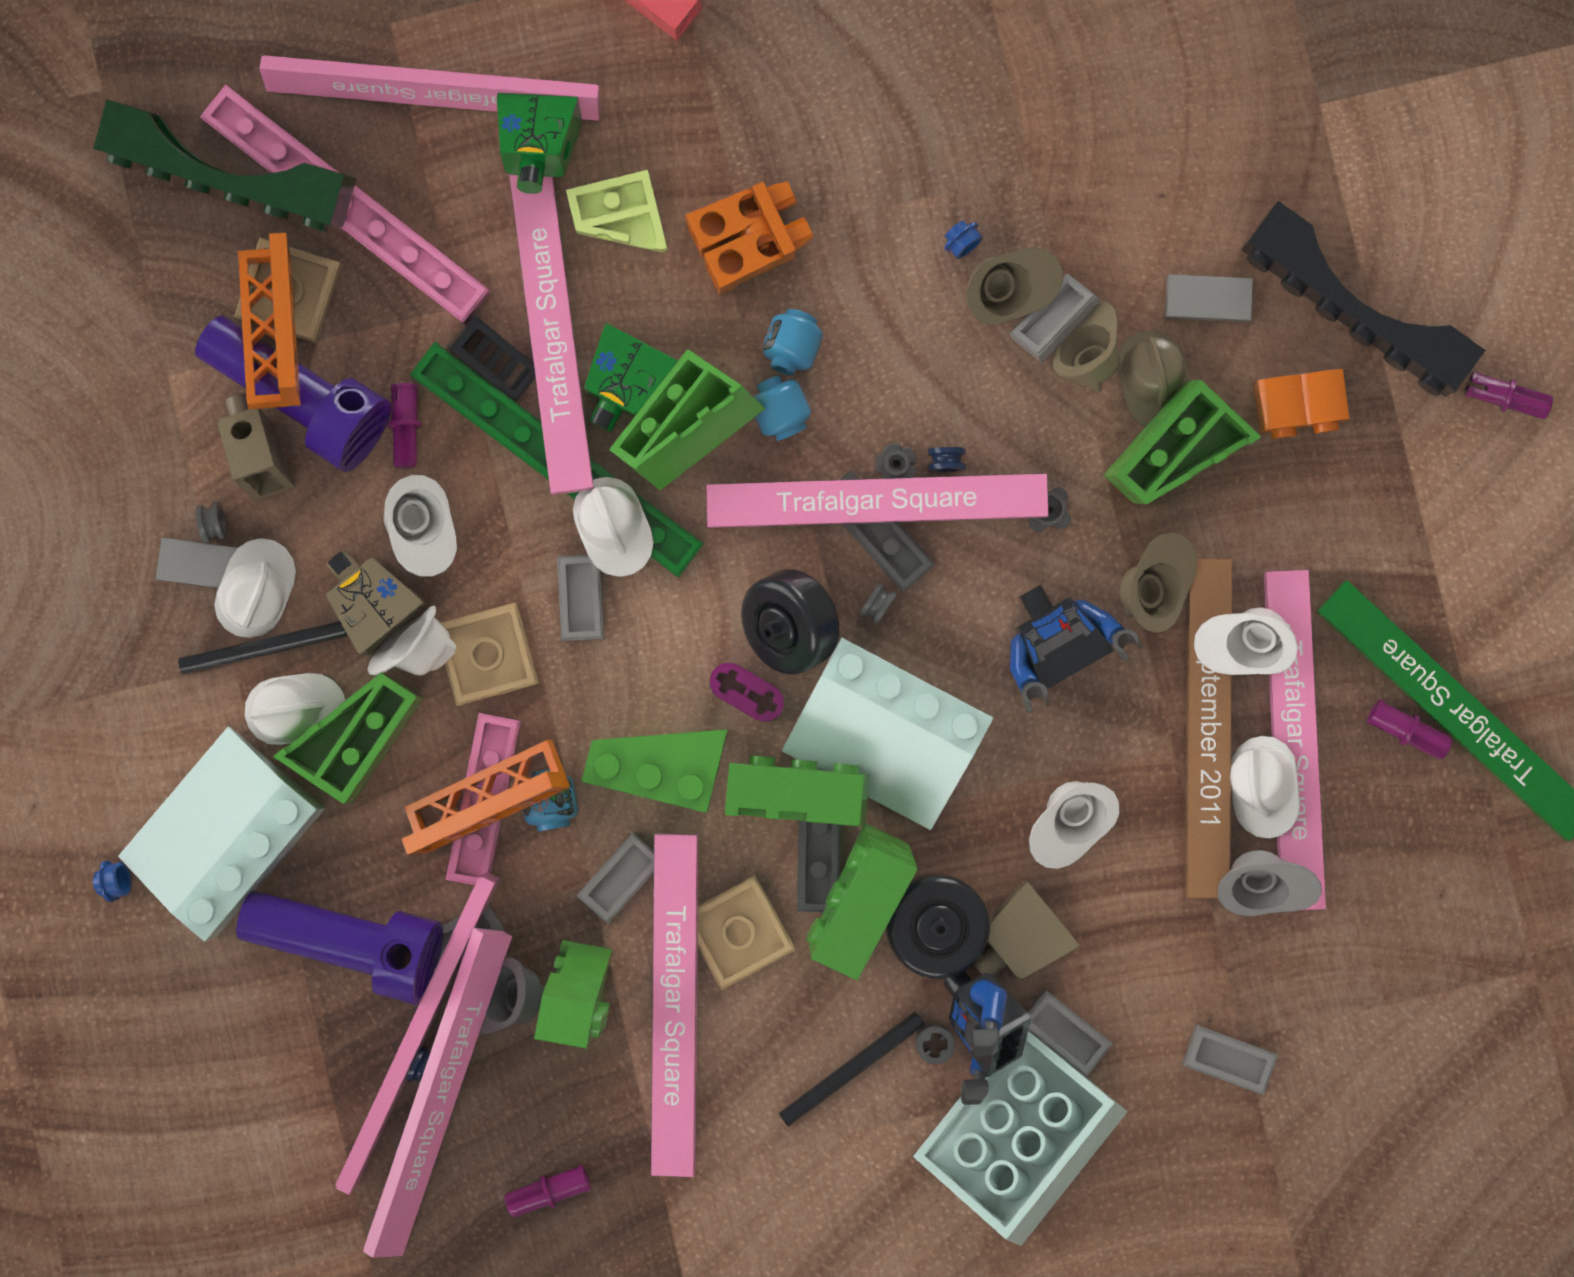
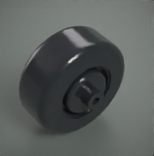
[741,569,839,675]
[885,874,990,979]

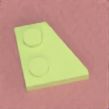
[566,170,668,253]

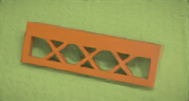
[238,233,301,410]
[402,740,570,855]

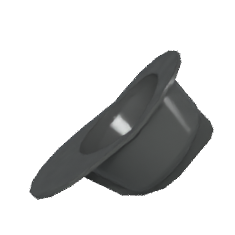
[479,957,545,1035]

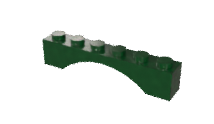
[93,99,357,232]

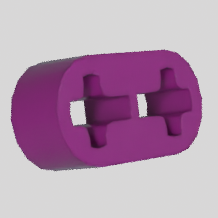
[710,663,784,722]

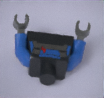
[1010,584,1143,713]
[943,971,1032,1105]

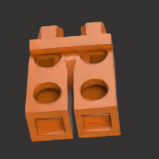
[685,181,813,296]

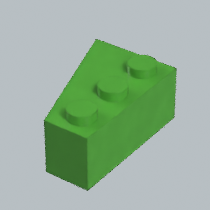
[609,349,766,490]
[1103,379,1261,504]
[273,673,424,804]
[581,729,729,813]
[725,755,870,826]
[806,823,917,980]
[534,940,612,1049]

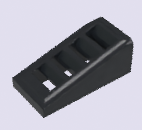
[448,315,536,402]

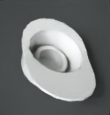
[384,475,457,577]
[573,477,653,577]
[214,538,296,638]
[367,606,456,676]
[1194,607,1298,675]
[245,673,345,745]
[1230,736,1300,839]
[1029,781,1119,869]

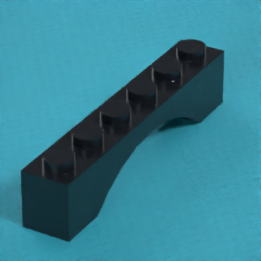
[1241,201,1486,397]

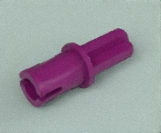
[1464,370,1553,419]
[388,383,422,469]
[1366,699,1452,759]
[504,1164,591,1217]

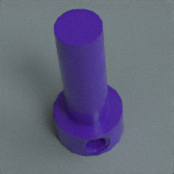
[195,315,391,473]
[236,890,443,1005]

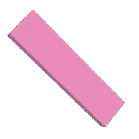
[446,713,522,885]

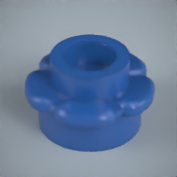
[944,220,983,259]
[93,860,132,902]

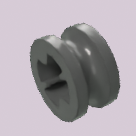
[196,502,228,543]
[859,582,897,625]
[915,1024,955,1065]

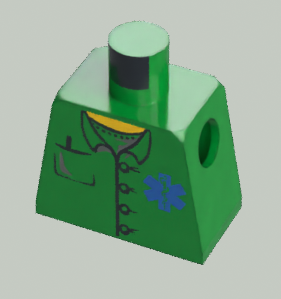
[497,93,582,194]
[584,323,678,433]

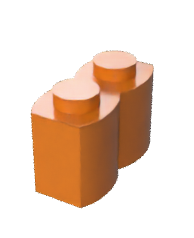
[1253,369,1349,439]

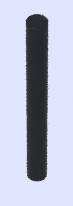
[178,621,348,674]
[779,1012,925,1127]

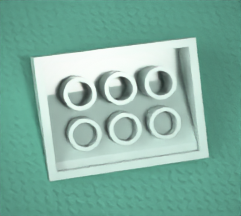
[782,637,993,830]
[118,726,326,942]
[913,1031,1128,1246]

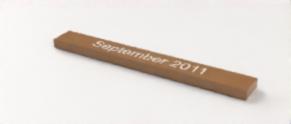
[1185,558,1232,898]

